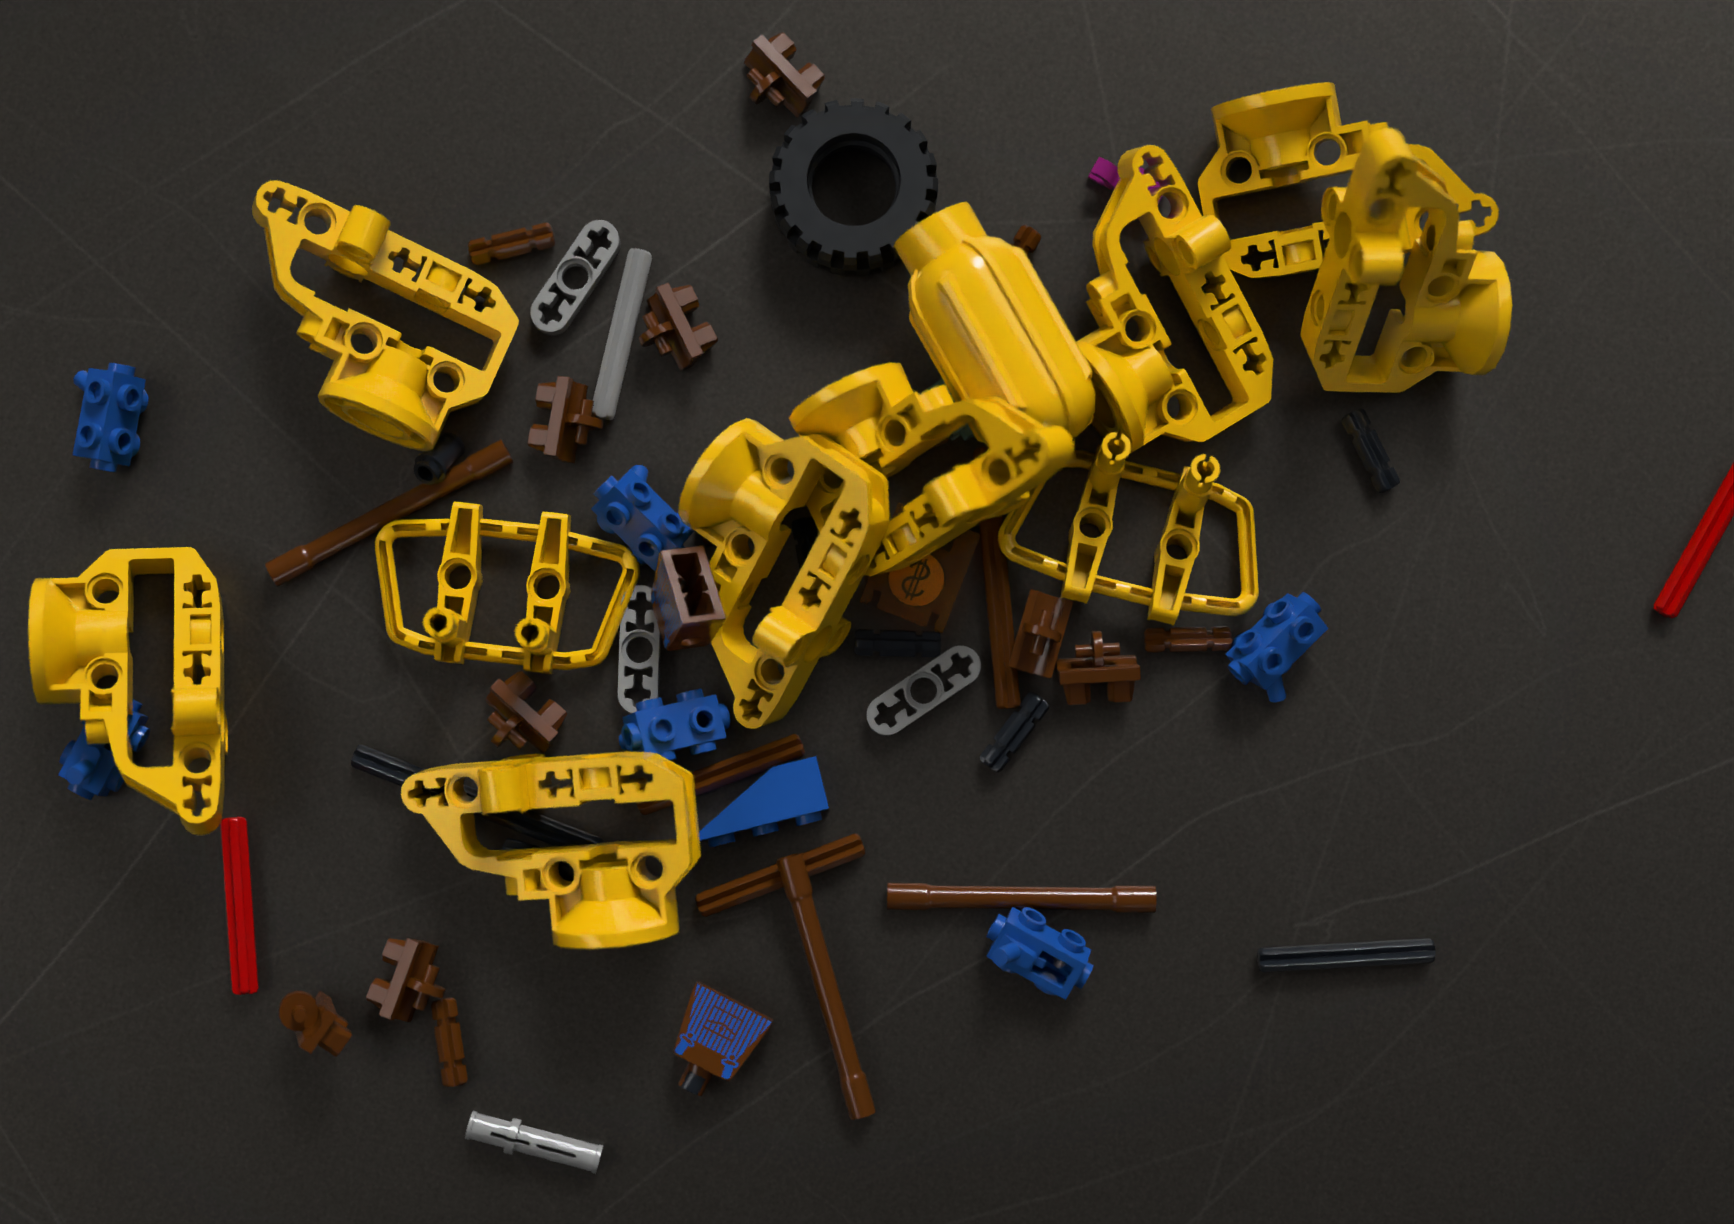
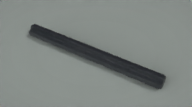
[351,745,603,847]

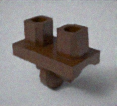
[743,32,825,118]
[638,283,718,371]
[528,376,604,463]
[1008,589,1074,679]
[1056,631,1141,705]
[485,671,567,754]
[366,938,446,1022]
[278,991,352,1057]

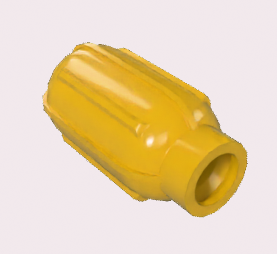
[894,202,1096,457]

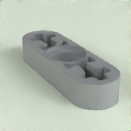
[530,220,621,336]
[618,585,661,713]
[867,646,981,736]

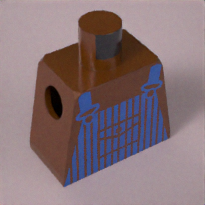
[651,546,726,651]
[673,981,774,1096]

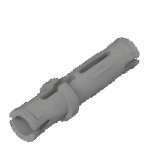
[465,1110,604,1174]

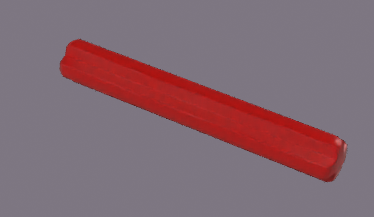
[1653,463,1734,619]
[220,817,259,995]

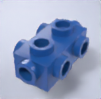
[73,363,148,473]
[591,465,694,571]
[1225,592,1328,702]
[619,689,730,761]
[58,699,150,800]
[986,907,1094,1000]

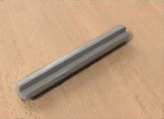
[592,248,652,420]

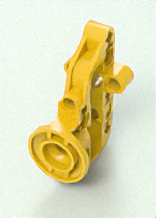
[1198,82,1499,278]
[1300,128,1512,393]
[1076,145,1273,454]
[252,180,519,451]
[789,363,1074,576]
[678,418,889,729]
[29,547,228,835]
[401,752,701,949]

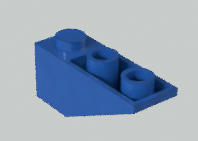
[699,756,829,847]

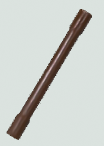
[265,439,514,586]
[776,853,876,1120]
[887,883,1156,913]

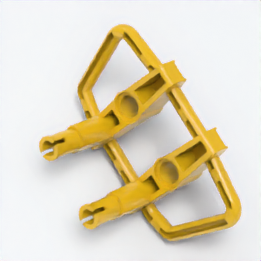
[998,432,1259,626]
[375,501,640,674]

